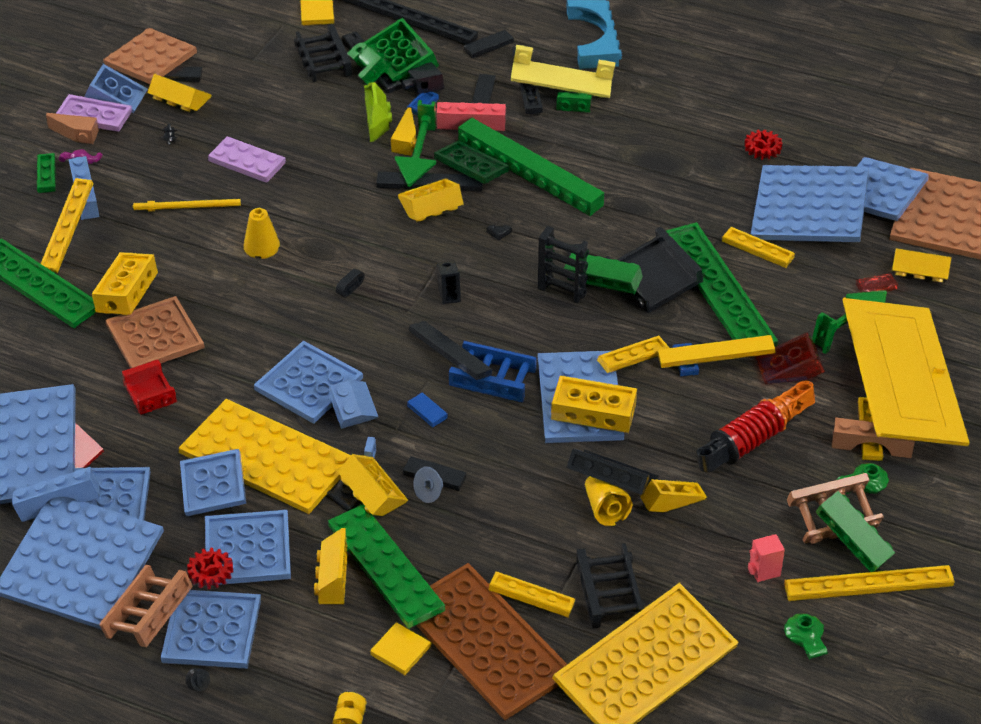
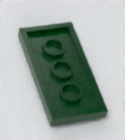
[434,141,509,184]

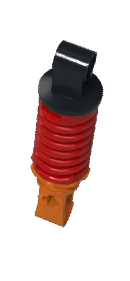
[697,381,815,472]

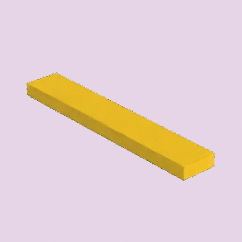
[41,178,94,273]
[658,335,775,368]

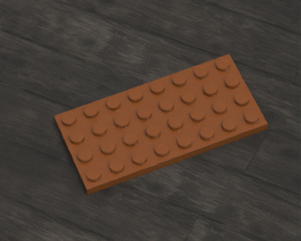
[416,563,568,720]

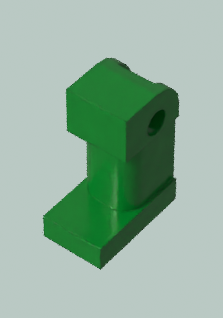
[347,43,389,85]

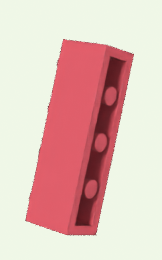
[436,102,506,131]

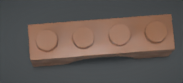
[832,417,915,458]

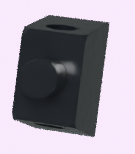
[402,62,445,94]
[436,261,461,304]

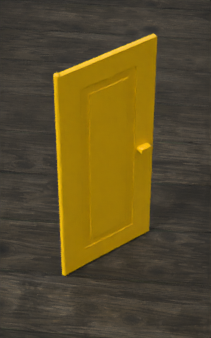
[842,298,969,446]

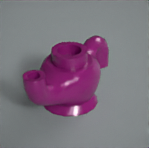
[59,149,103,165]

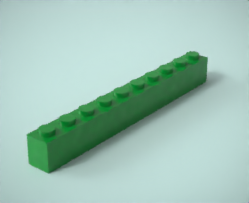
[458,118,604,216]

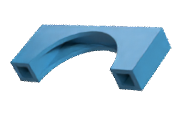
[566,0,622,69]

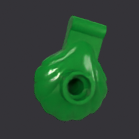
[837,463,889,494]
[784,613,828,659]

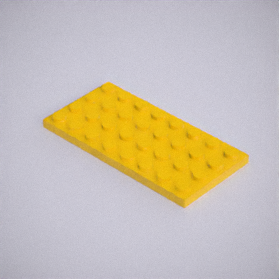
[179,399,351,514]
[553,583,739,724]

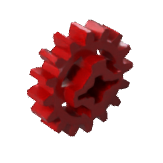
[744,129,783,160]
[187,547,234,589]

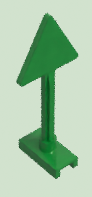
[395,100,437,187]
[810,290,887,354]

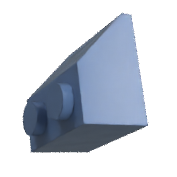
[329,380,378,429]

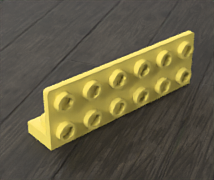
[511,45,615,98]

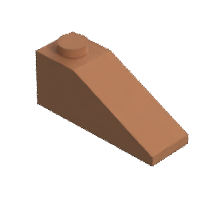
[46,113,99,144]

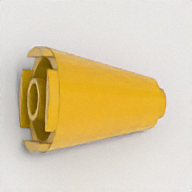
[244,208,280,259]
[585,477,633,526]

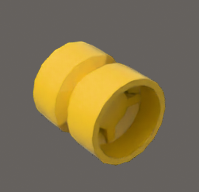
[333,692,367,724]

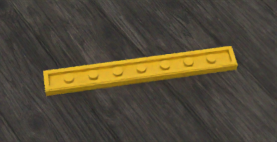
[784,565,955,601]

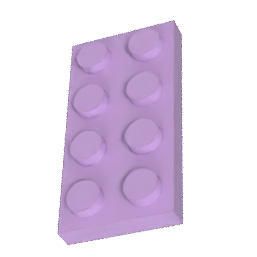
[56,94,132,132]
[208,136,286,183]

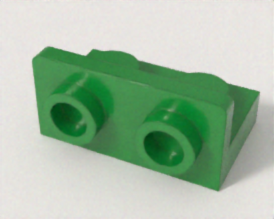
[556,92,592,112]

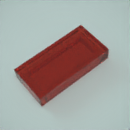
[856,273,898,293]

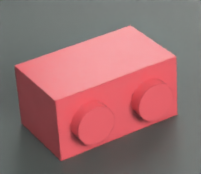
[748,534,785,582]

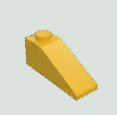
[391,107,417,156]
[640,479,707,512]

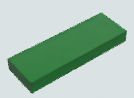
[37,153,56,193]

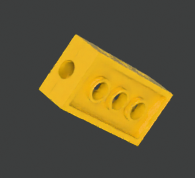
[92,252,158,315]
[551,376,637,433]

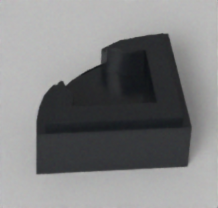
[486,224,512,240]

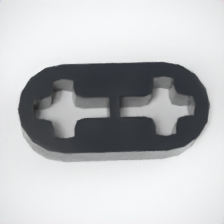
[336,268,365,297]

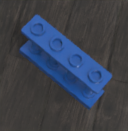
[449,341,536,403]

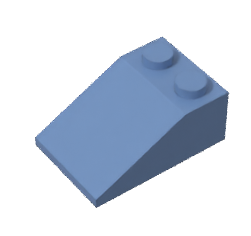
[84,64,148,113]

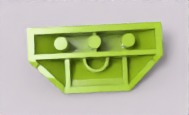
[364,82,392,142]

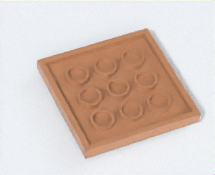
[103,28,197,84]
[106,296,204,368]

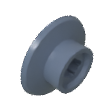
[413,467,443,503]

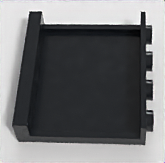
[606,226,704,313]

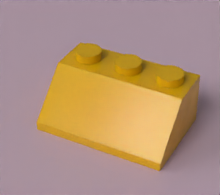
[147,74,211,112]
[398,179,464,221]
[892,249,951,283]
[337,454,408,516]
[314,528,348,604]

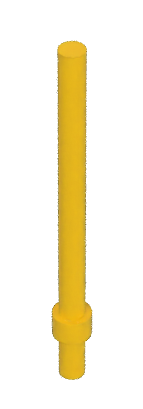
[133,199,241,212]

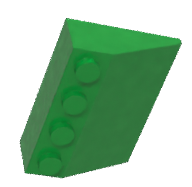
[363,18,439,81]

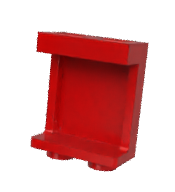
[122,359,177,415]

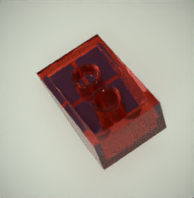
[756,332,825,384]

